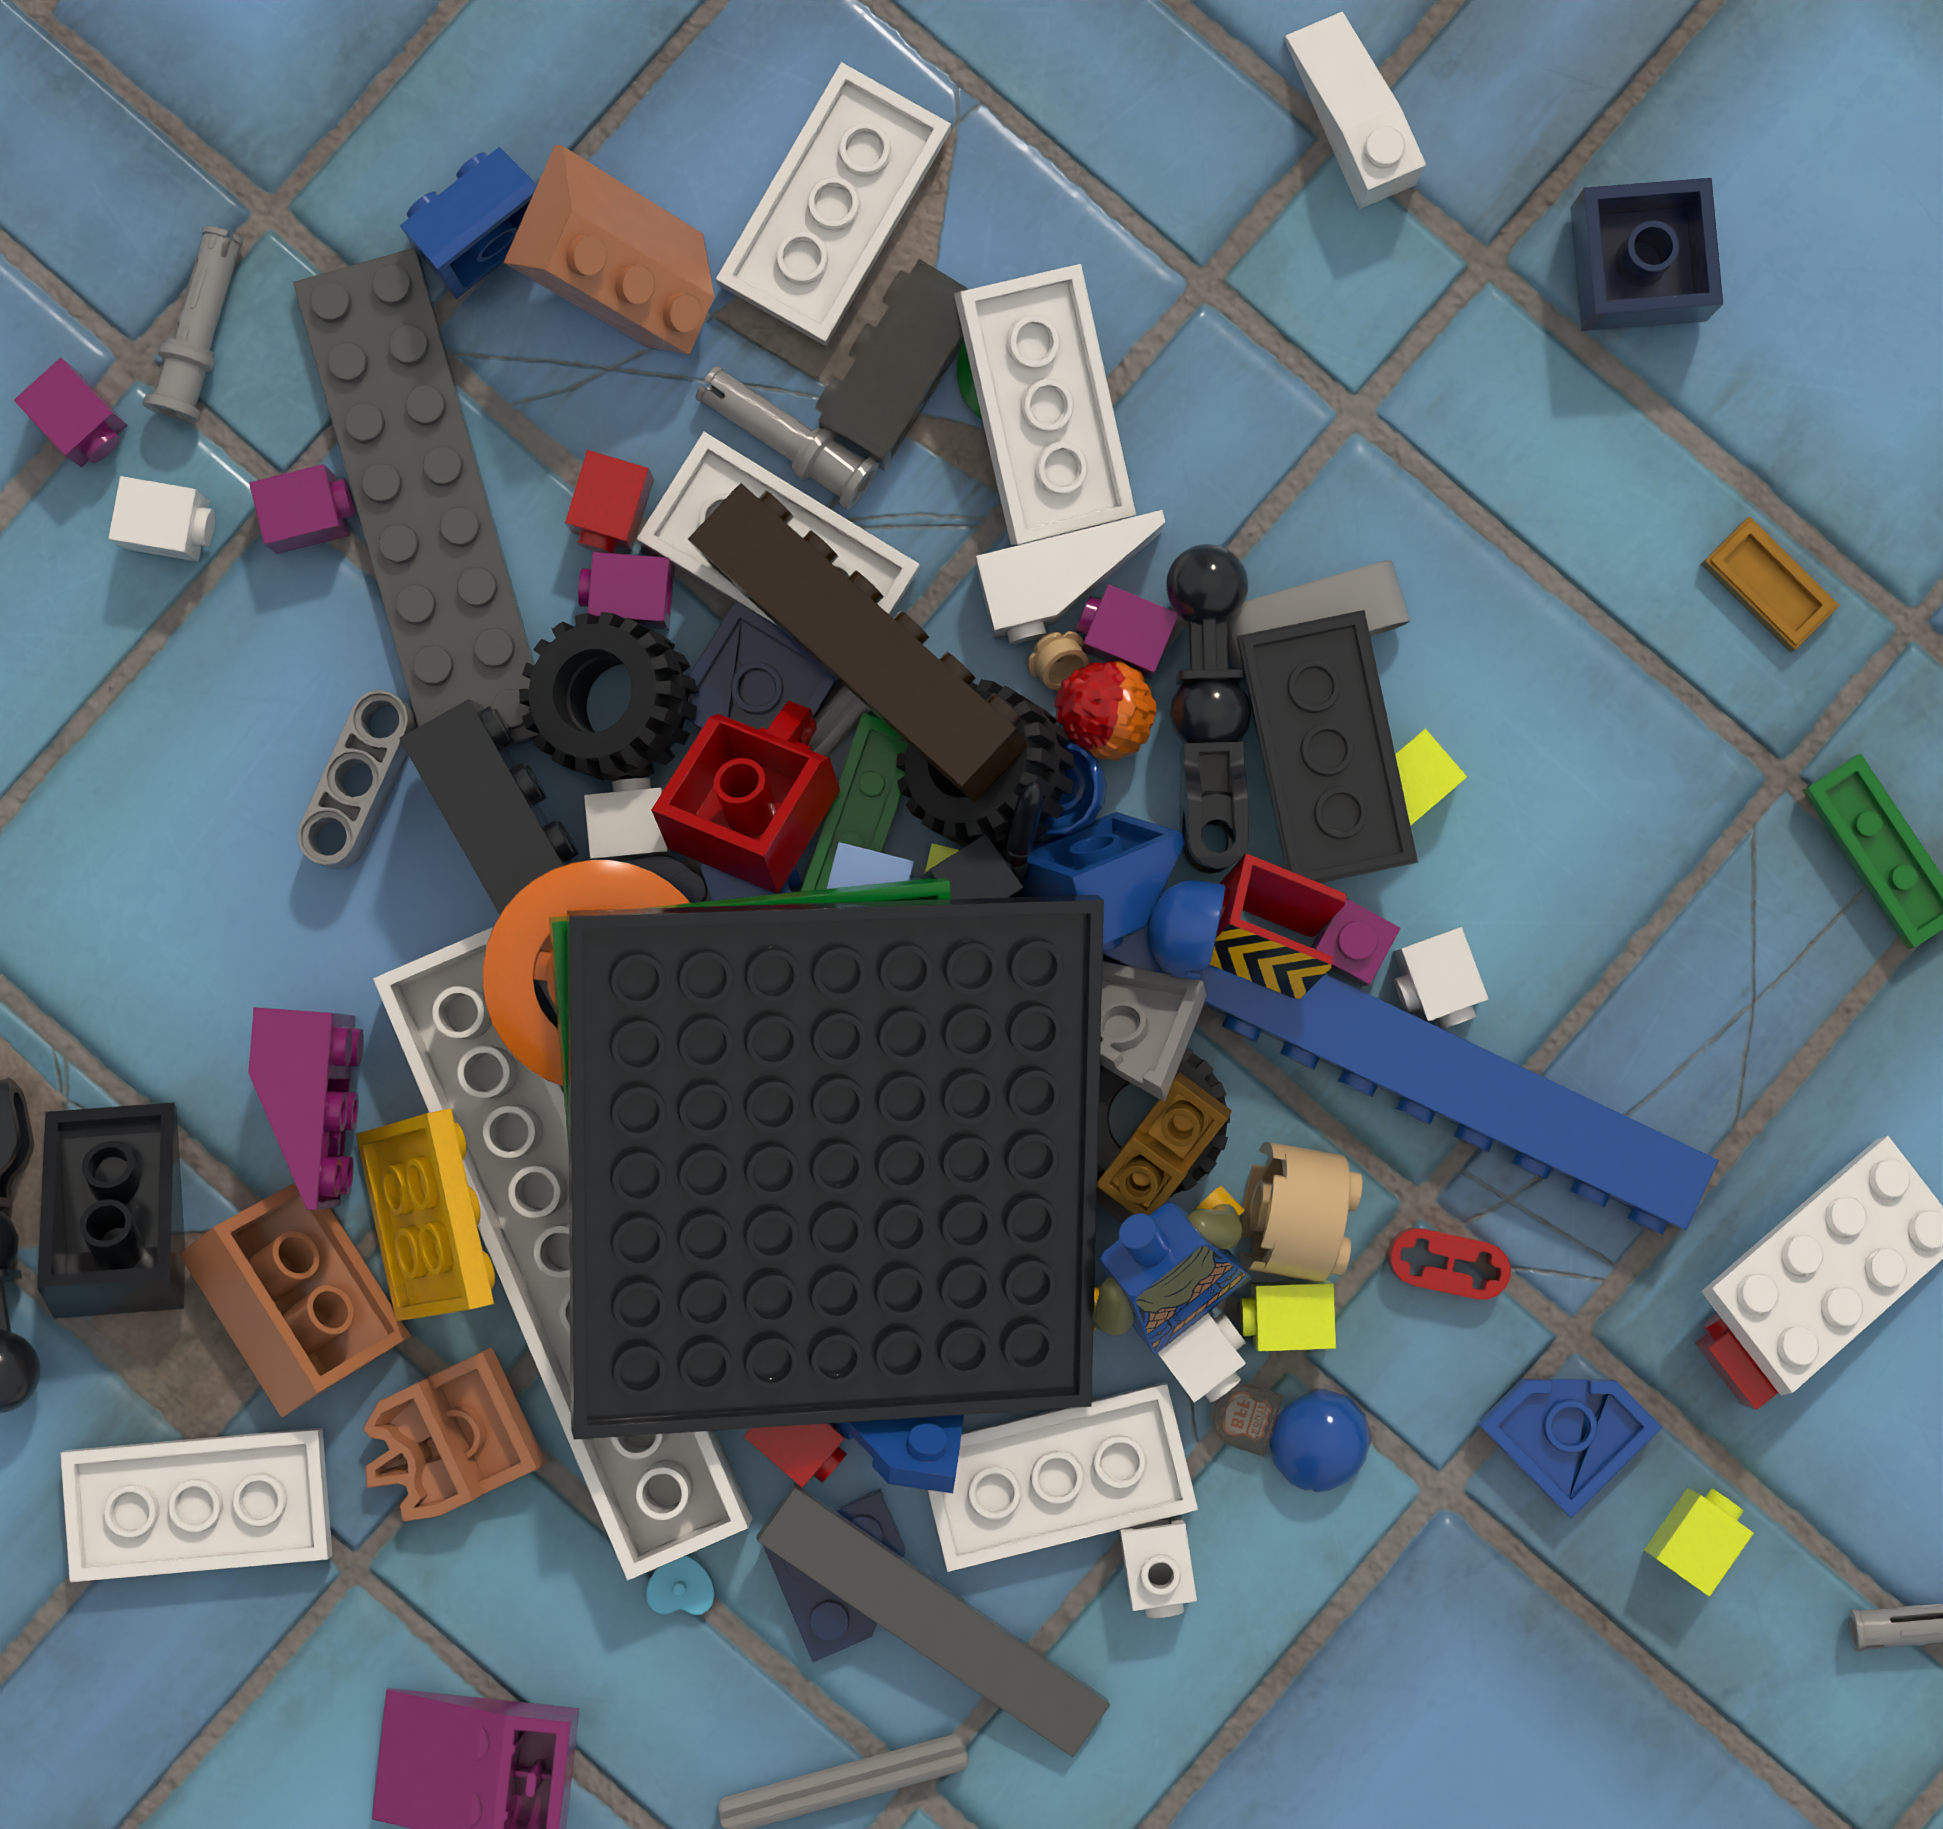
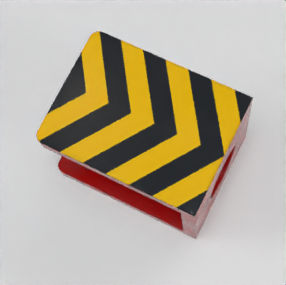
[1209,853,1347,999]

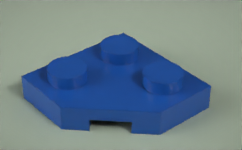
[1477,1378,1663,1518]
[832,1415,964,1494]

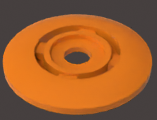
[483,860,690,1086]

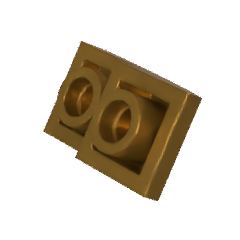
[1097,1072,1232,1215]

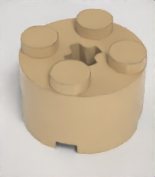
[1240,1142,1363,1282]

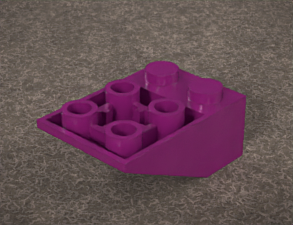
[248,1007,364,1210]
[372,1688,580,1829]

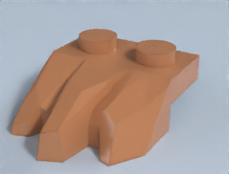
[363,1347,547,1522]

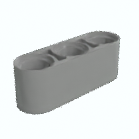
[1227,560,1411,670]
[297,690,418,869]

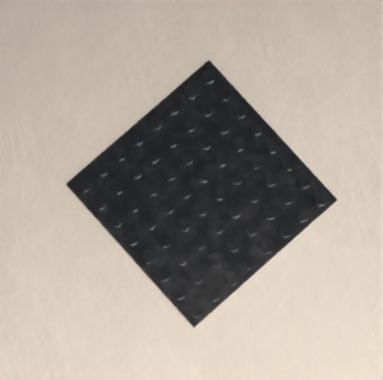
[567,895,1104,1440]

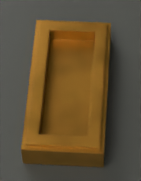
[1701,516,1840,653]

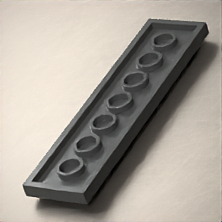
[293,247,538,747]

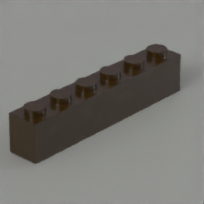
[688,483,1028,803]

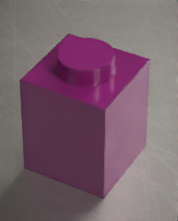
[14,357,128,467]
[249,464,355,554]
[578,552,675,630]
[1076,584,1178,680]
[1311,898,1401,987]

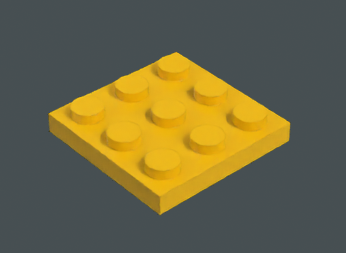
[355,1108,495,1321]

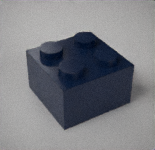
[1570,178,1723,331]

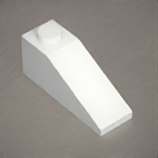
[1284,11,1426,209]
[976,510,1165,644]

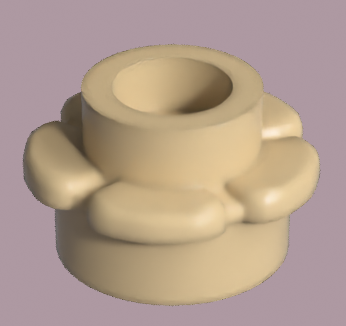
[1027,631,1089,690]

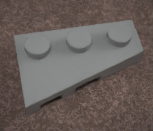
[1100,962,1207,1102]

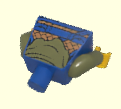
[1092,1185,1252,1355]

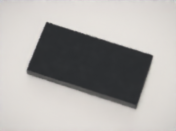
[1237,610,1418,883]

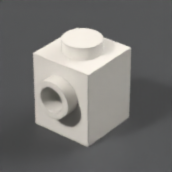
[108,476,215,562]
[584,778,673,861]
[1393,927,1488,1029]
[1158,1312,1246,1403]
[1119,1516,1197,1618]

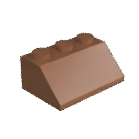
[503,145,715,355]
[179,1183,411,1418]

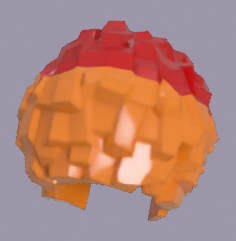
[1054,660,1157,761]

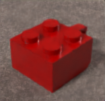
[651,700,840,894]

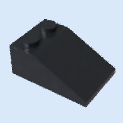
[37,1102,185,1319]

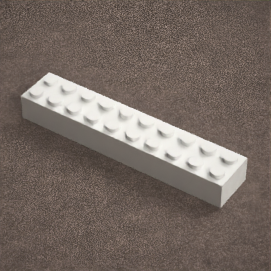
[373,927,753,1581]

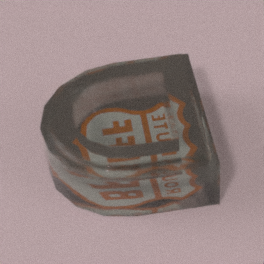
[1210,1382,1284,1457]

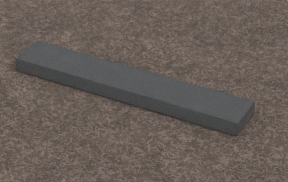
[757,1483,1110,1757]

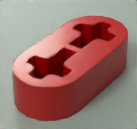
[1387,1228,1511,1300]

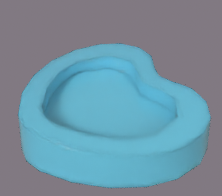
[646,1554,715,1615]

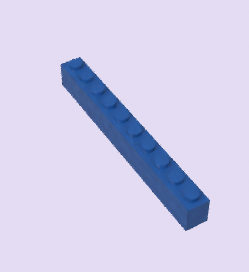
[1103,895,1719,1235]

